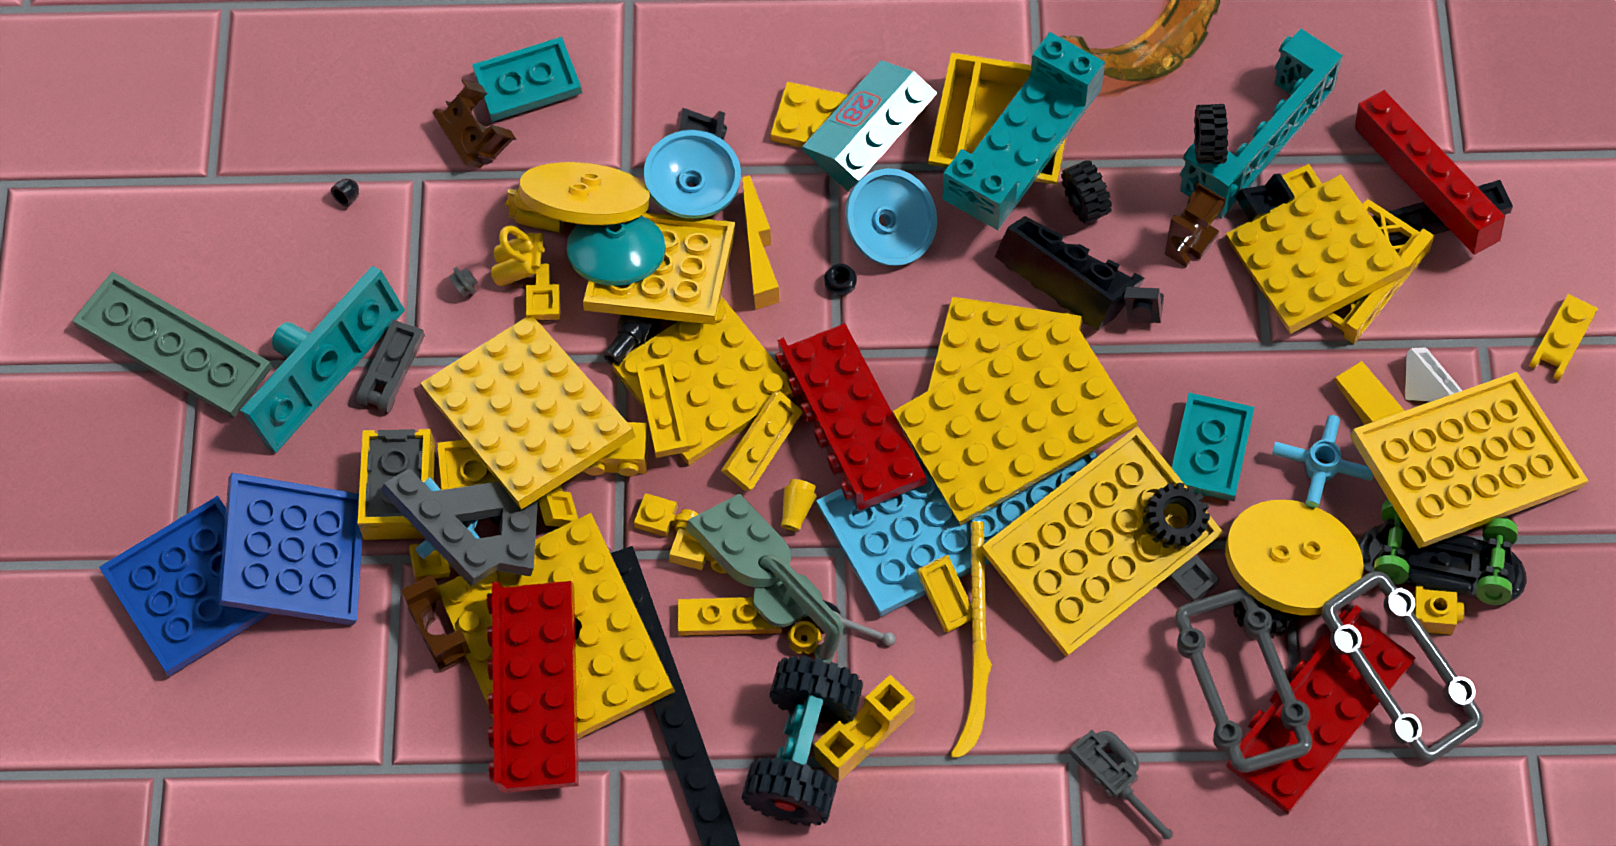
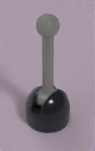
[813,599,896,646]

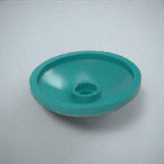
[567,215,665,286]

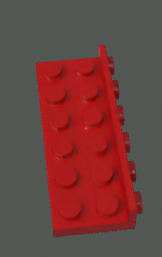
[775,323,927,511]
[487,581,579,793]
[1226,605,1416,815]

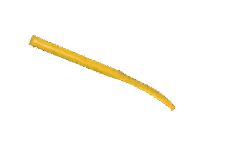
[951,521,992,758]

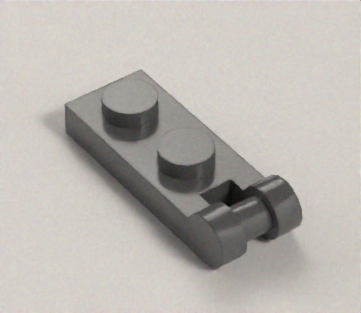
[356,320,425,413]

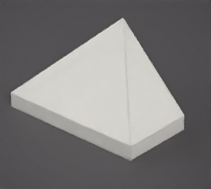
[1405,347,1462,402]

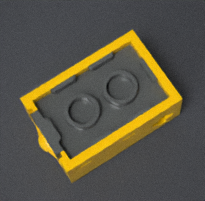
[358,429,436,540]

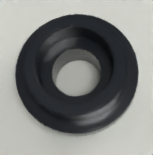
[824,263,857,296]

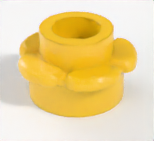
[787,621,822,654]

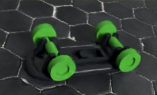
[1358,499,1527,605]

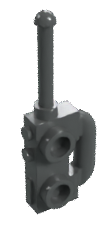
[1069,730,1173,840]

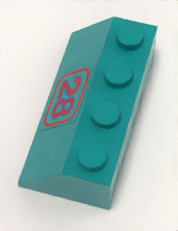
[801,60,937,192]

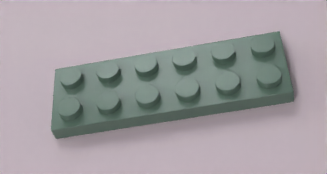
[72,271,272,418]

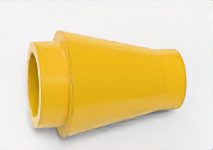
[780,479,817,532]

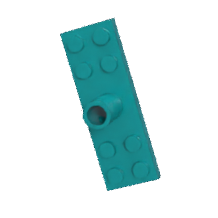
[240,266,405,453]

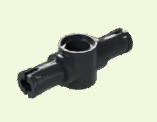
[603,315,661,366]

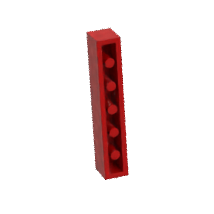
[1355,90,1506,255]

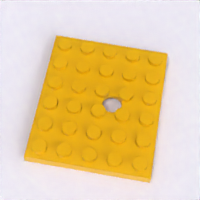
[438,513,675,739]

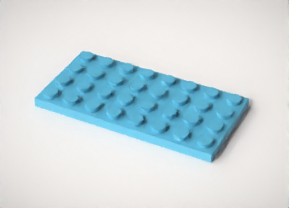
[816,451,1098,617]

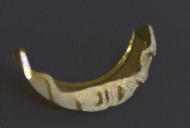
[1060,0,1220,81]

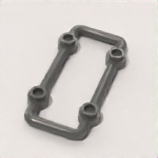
[1322,571,1483,762]
[1175,588,1312,773]

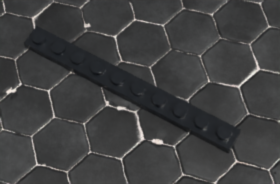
[611,546,741,846]

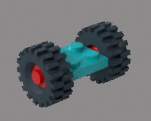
[741,656,863,826]

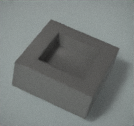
[1170,555,1220,602]

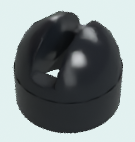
[331,178,359,207]

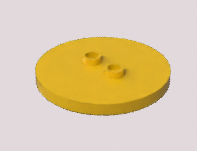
[519,162,650,225]
[1225,500,1364,615]

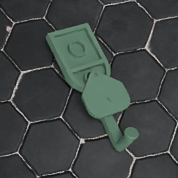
[686,494,844,663]

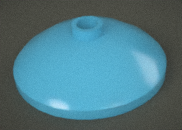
[644,130,741,218]
[845,168,937,266]

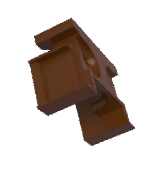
[432,79,516,168]
[1165,183,1226,267]
[401,575,471,673]

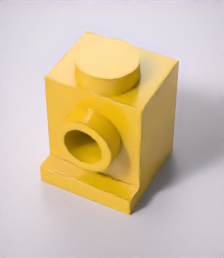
[1413,586,1464,635]

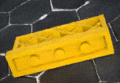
[1323,199,1434,344]

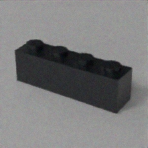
[994,216,1145,331]

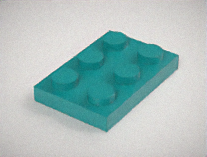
[472,37,582,122]
[1172,393,1255,502]

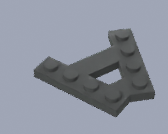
[381,468,538,586]

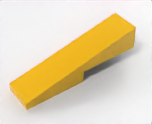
[742,175,780,310]
[1333,361,1404,425]

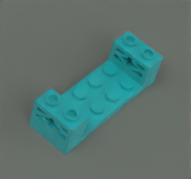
[1180,28,1343,219]
[942,32,1105,231]

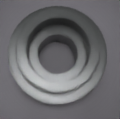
[448,266,478,297]

